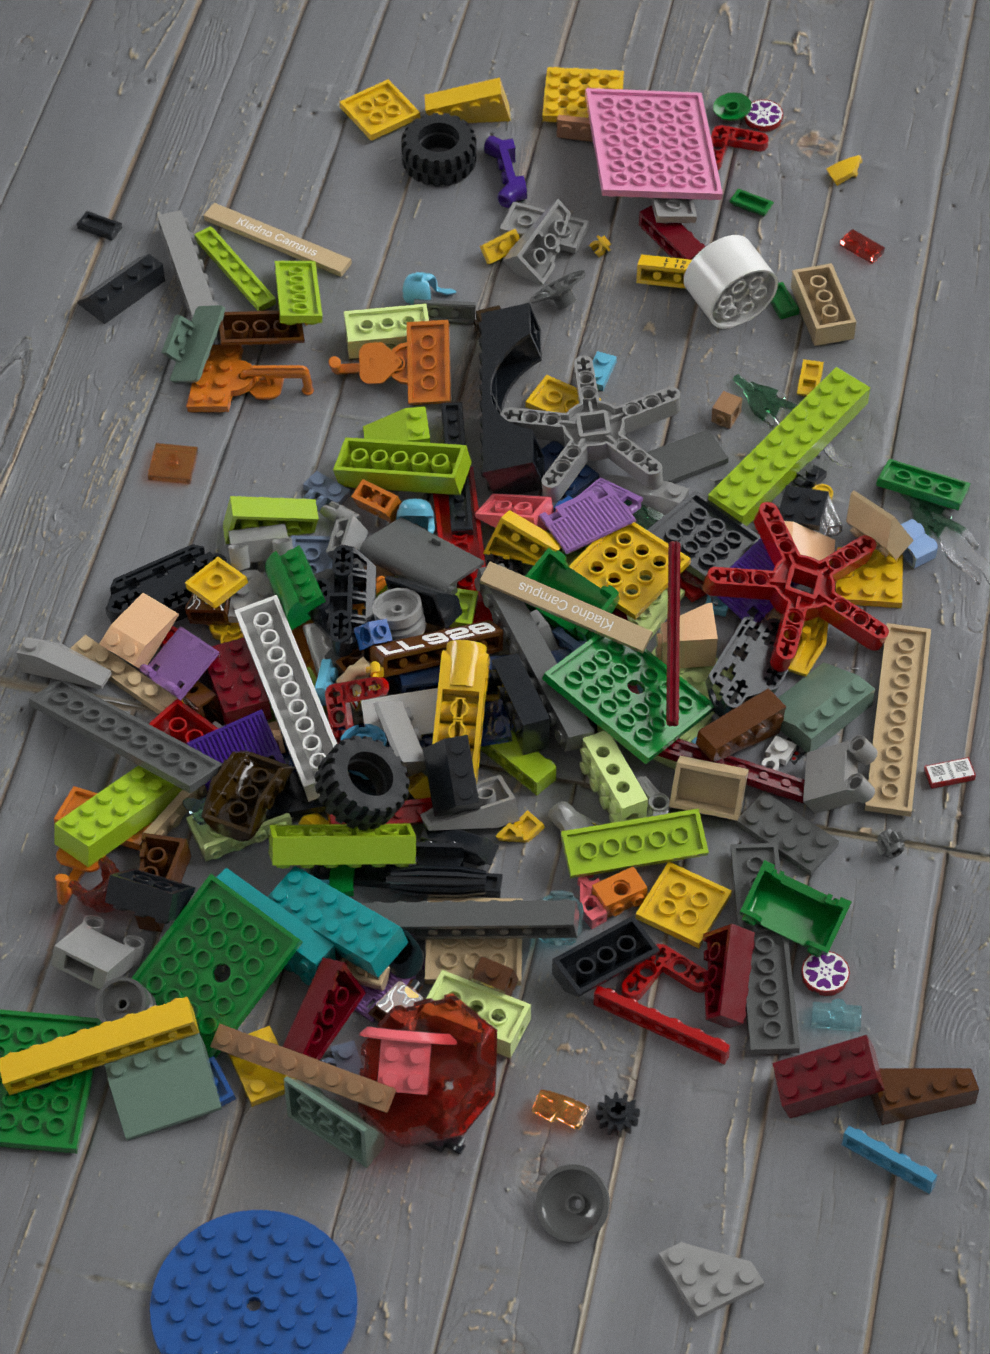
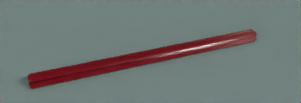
[666,541,681,727]

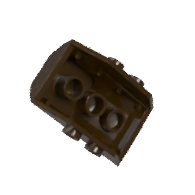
[201,750,295,842]

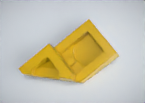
[826,155,863,186]
[496,810,545,843]

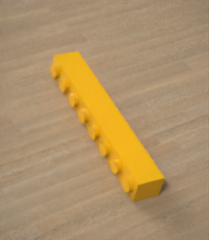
[0,997,199,1095]

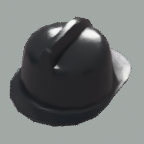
[389,928,424,979]

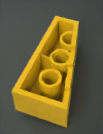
[424,77,511,123]

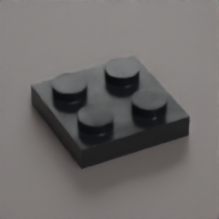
[779,485,829,531]

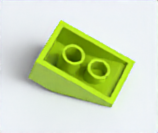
[363,406,430,443]

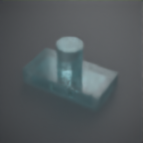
[811,999,862,1032]

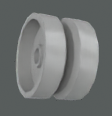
[372,588,426,641]

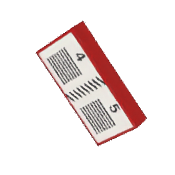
[924,757,976,789]

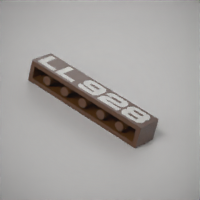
[370,620,504,678]

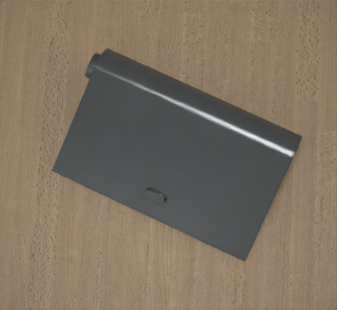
[359,517,485,594]

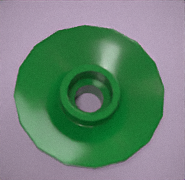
[713,92,752,121]

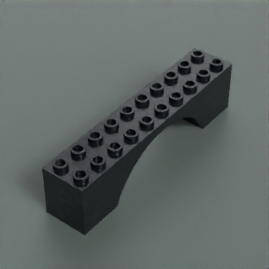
[479,303,545,495]

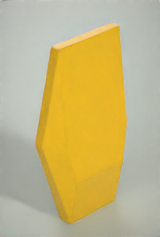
[788,617,828,677]

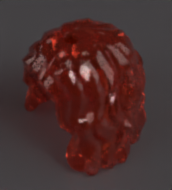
[68,856,120,913]

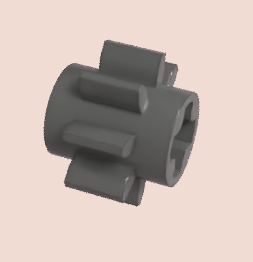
[876,829,906,858]

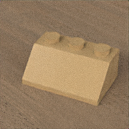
[846,490,914,560]

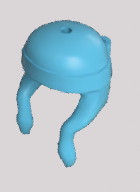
[402,272,456,305]
[396,498,435,534]

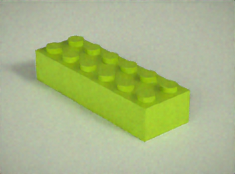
[333,437,472,495]
[54,765,183,867]
[269,824,416,869]

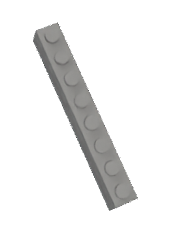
[157,210,218,339]

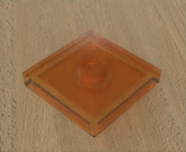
[148,443,198,484]

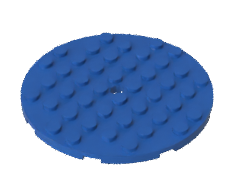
[150,1210,358,1354]

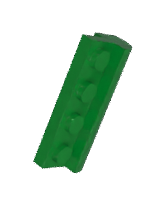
[265,545,326,630]

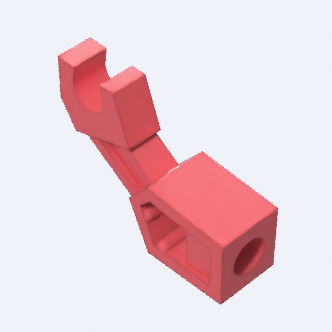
[577,875,607,929]

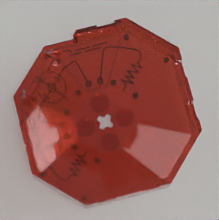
[358,993,497,1148]

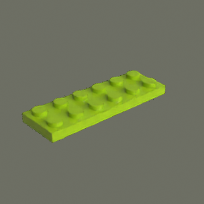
[275,261,323,325]
[560,809,709,879]

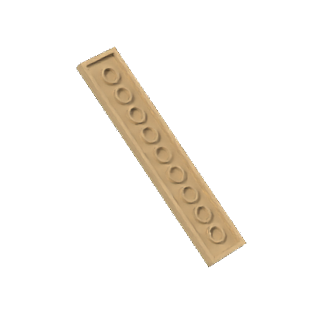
[865,623,931,817]

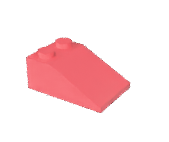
[475,493,554,531]

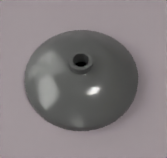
[536,1164,610,1242]

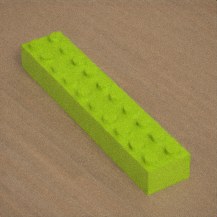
[708,367,871,526]

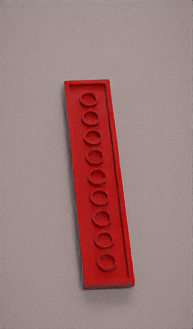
[433,467,493,629]

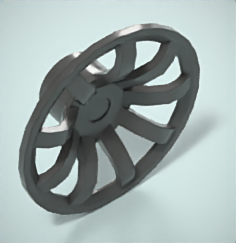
[530,270,586,310]

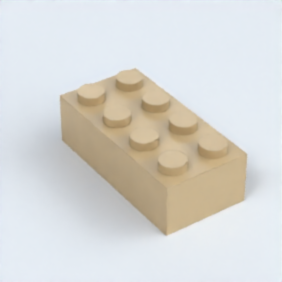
[791,263,856,346]

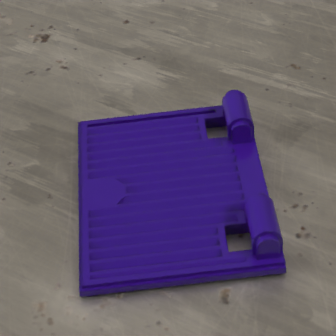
[716,538,799,622]
[186,709,286,791]

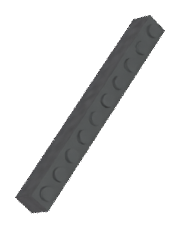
[474,563,594,752]
[361,899,580,940]

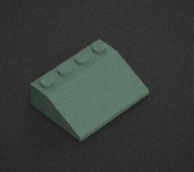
[779,662,875,753]
[104,1033,222,1141]
[284,1076,385,1168]

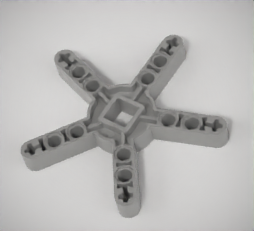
[500,356,681,502]

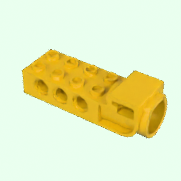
[432,640,490,784]

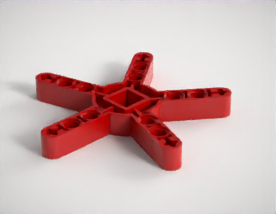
[702,502,889,672]

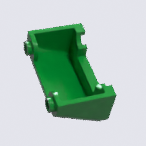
[524,548,620,642]
[739,860,852,958]

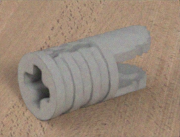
[320,501,362,523]

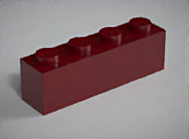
[639,205,706,260]

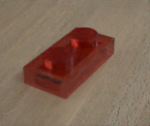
[840,229,885,264]

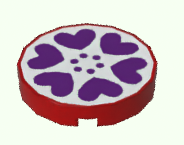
[744,100,783,132]
[801,951,850,996]

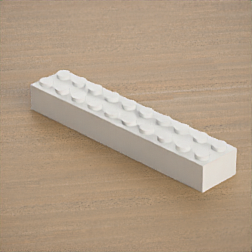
[234,595,351,802]

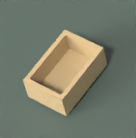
[669,756,749,821]

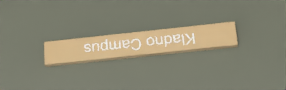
[204,203,352,277]
[480,562,653,653]

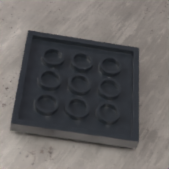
[647,490,761,581]

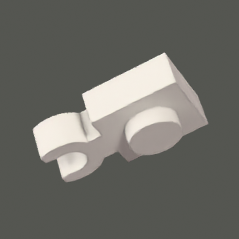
[762,735,797,771]

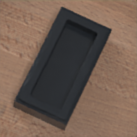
[77,211,122,241]

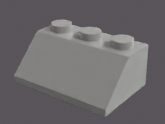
[373,701,426,778]

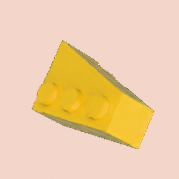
[483,510,563,565]

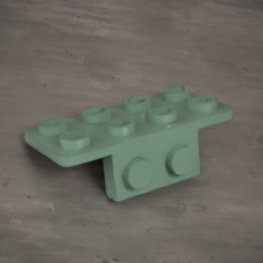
[161,305,225,383]

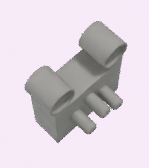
[228,524,293,572]
[803,735,878,814]
[51,915,145,989]

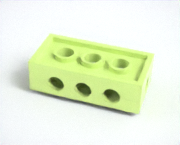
[344,304,429,359]
[580,731,648,823]
[421,970,531,1058]

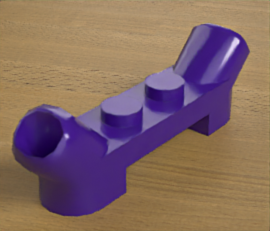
[484,135,527,208]

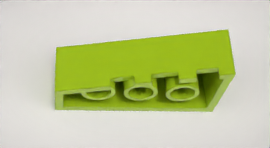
[223,496,319,544]

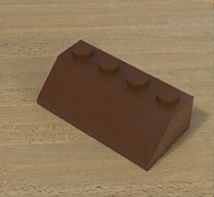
[217,311,305,345]

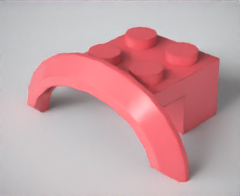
[359,1027,457,1095]

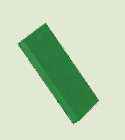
[876,459,970,511]

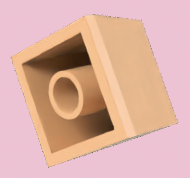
[655,603,718,668]

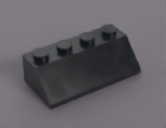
[77,254,165,324]
[552,915,660,997]

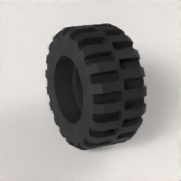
[401,113,477,187]
[315,736,410,830]

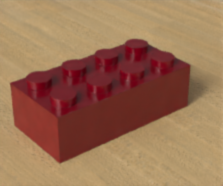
[205,637,272,725]
[772,1034,885,1119]

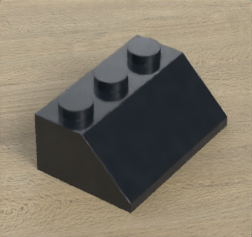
[385,576,463,629]
[423,735,481,817]
[105,868,195,924]

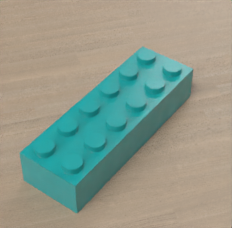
[268,866,408,978]
[217,868,336,985]

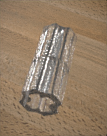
[821,496,843,537]

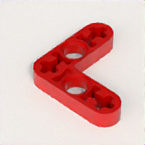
[711,125,769,170]
[325,677,389,744]
[622,944,708,1001]

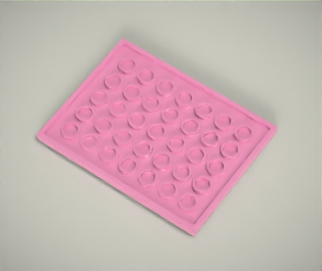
[585,88,723,200]

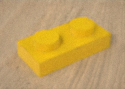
[480,229,520,264]

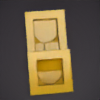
[797,359,824,396]

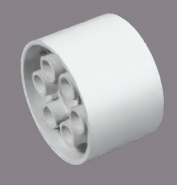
[684,235,778,329]

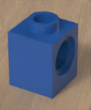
[354,619,393,651]

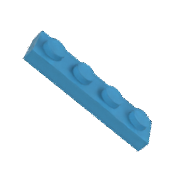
[842,1126,937,1194]

